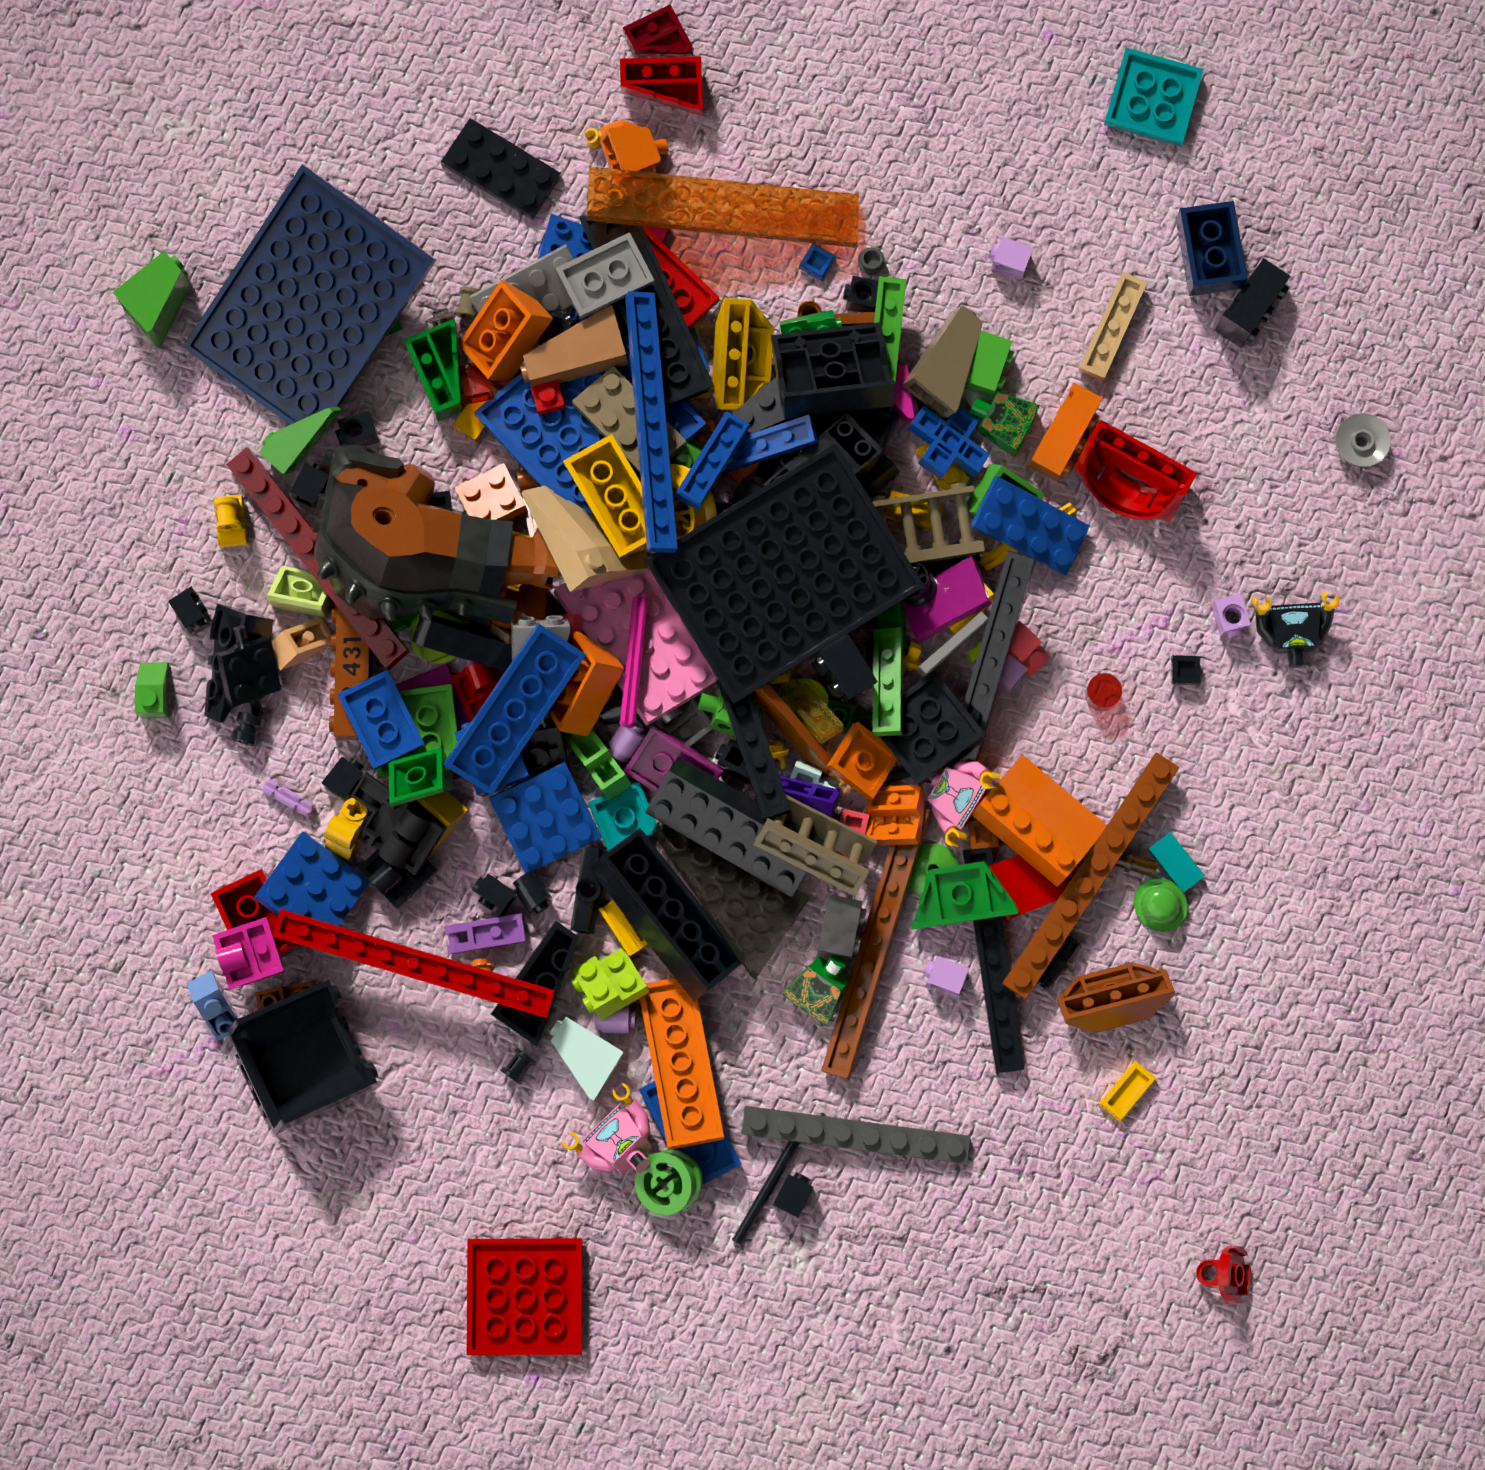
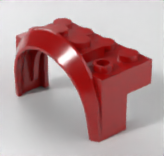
[1072,420,1197,523]

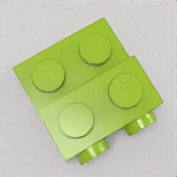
[570,947,650,1021]

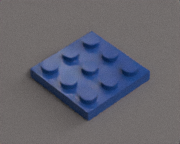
[489,761,602,873]
[254,831,370,926]

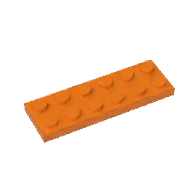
[640,978,724,1150]

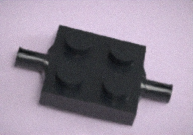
[217,625,282,717]

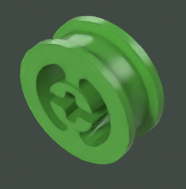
[635,1149,703,1216]

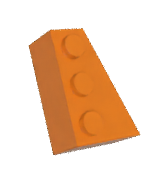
[1029,382,1103,482]

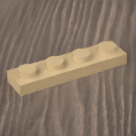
[1078,271,1147,381]

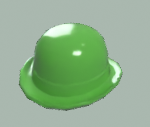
[1133,878,1188,932]

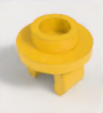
[903,641,922,671]
[768,741,789,769]

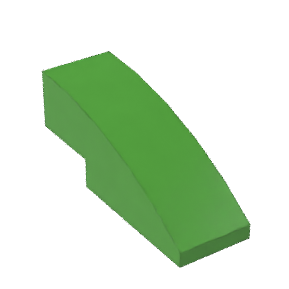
[563,729,632,801]

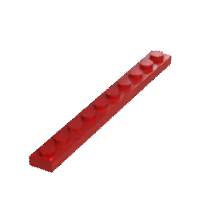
[272,909,555,1018]

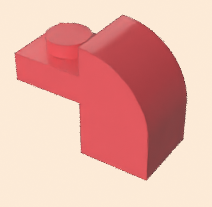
[1009,621,1050,677]

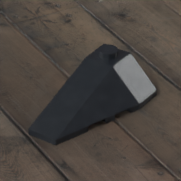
[204,603,274,723]

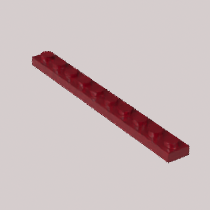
[226,447,410,670]

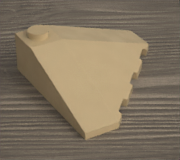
[521,486,650,592]

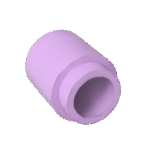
[608,721,646,762]
[595,1005,636,1034]

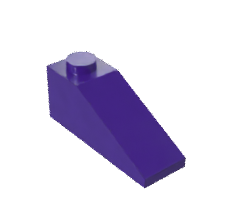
[752,775,840,820]

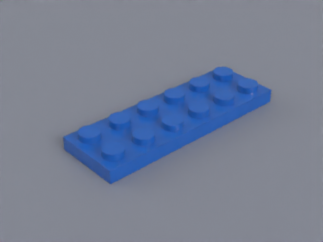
[443,623,586,796]

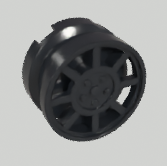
[903,563,937,607]

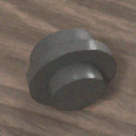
[858,247,885,275]

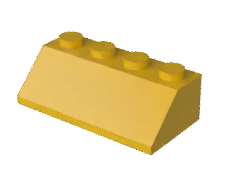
[563,434,647,559]

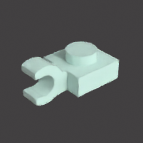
[790,761,840,789]

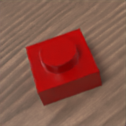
[531,380,565,416]

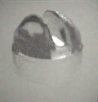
[627,1060,650,1085]

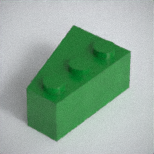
[403,319,463,421]

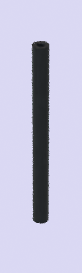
[732,1141,801,1245]

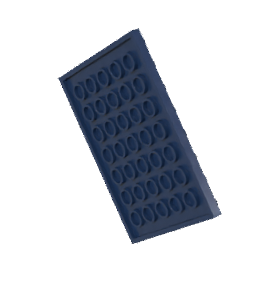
[183,164,437,425]

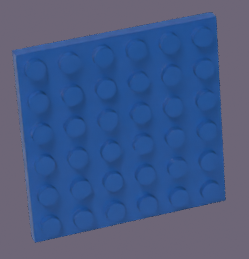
[474,310,707,517]

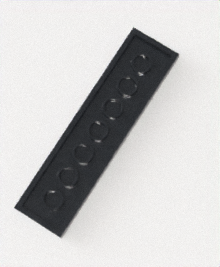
[579,196,714,410]

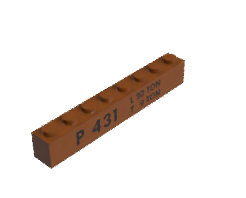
[329,606,372,740]

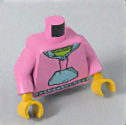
[926,761,1001,848]
[562,1083,651,1174]

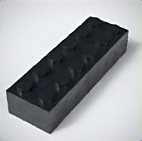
[645,756,825,897]
[589,828,746,1002]

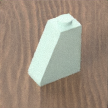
[550,1017,624,1102]

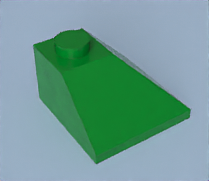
[389,747,454,807]

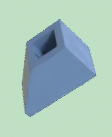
[186,970,239,1041]

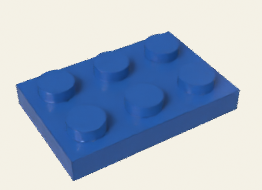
[337,670,425,770]

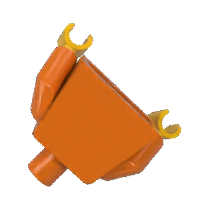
[585,120,669,200]

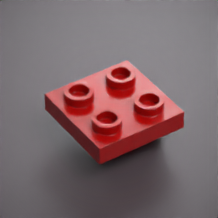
[450,662,505,722]

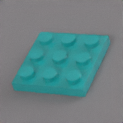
[1104,47,1204,147]

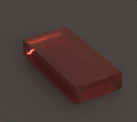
[460,363,494,404]

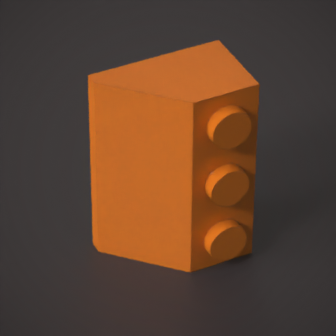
[458,280,553,382]
[548,631,624,736]

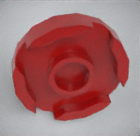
[1196,1246,1251,1304]

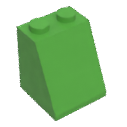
[113,251,191,348]

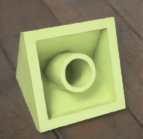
[267,566,331,618]

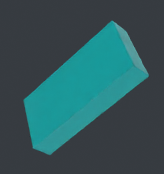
[1147,832,1205,893]

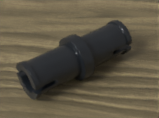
[1037,936,1082,991]

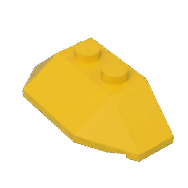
[712,298,774,410]

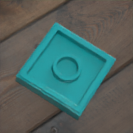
[588,781,661,851]

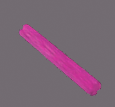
[620,595,648,728]

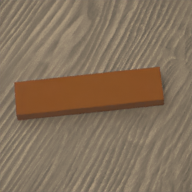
[751,683,831,775]

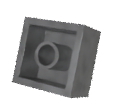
[817,895,867,962]

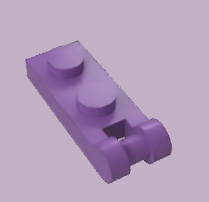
[444,914,526,955]

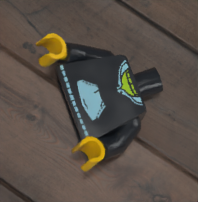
[1252,591,1340,668]

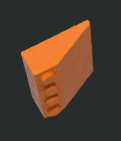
[971,754,1107,887]

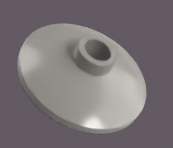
[1335,413,1391,467]

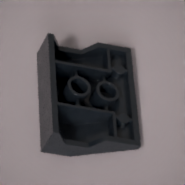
[771,322,895,419]

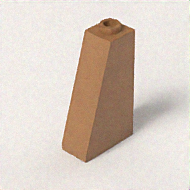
[520,305,628,387]

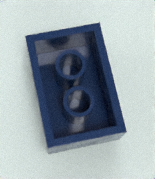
[1176,201,1248,296]

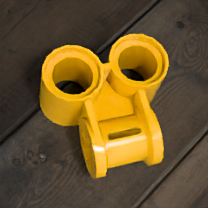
[214,494,248,548]
[324,798,368,861]

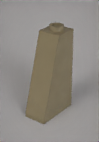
[902,305,983,420]

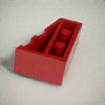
[620,56,703,117]

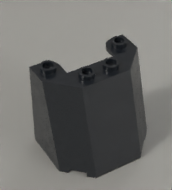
[228,979,378,1134]

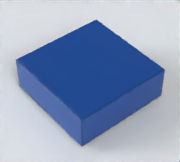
[799,243,836,281]

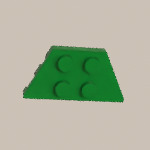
[911,861,1020,930]

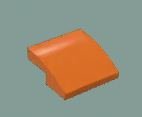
[865,785,924,846]

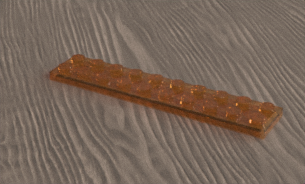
[586,166,859,248]

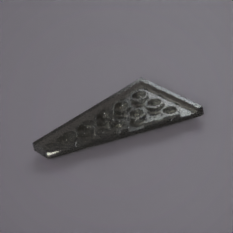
[652,821,810,980]

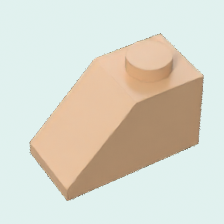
[272,618,332,671]

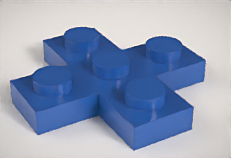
[908,405,990,479]

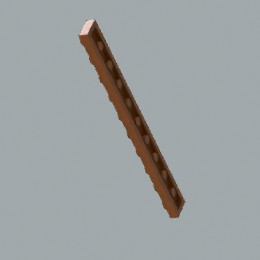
[1002,752,1180,1000]
[821,808,932,1080]

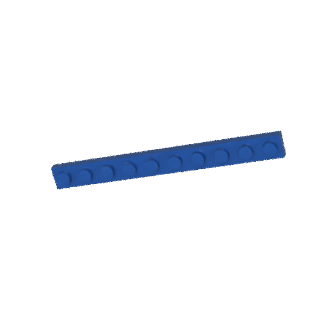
[625,291,678,553]

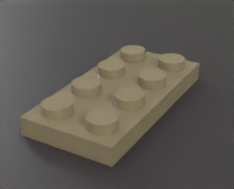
[572,366,687,474]

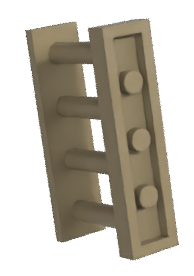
[870,483,985,564]
[754,794,877,896]

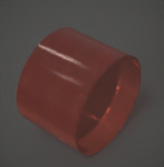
[1085,673,1122,712]

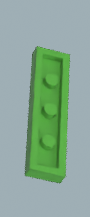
[874,276,906,381]
[873,627,903,736]

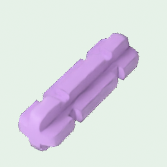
[262,779,315,817]

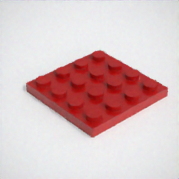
[466,1238,582,1355]

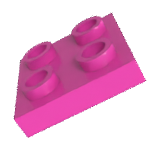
[212,917,285,990]

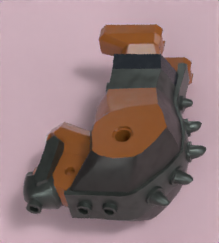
[312,445,559,631]

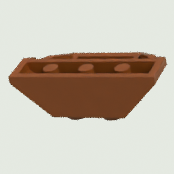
[1057,963,1175,1033]

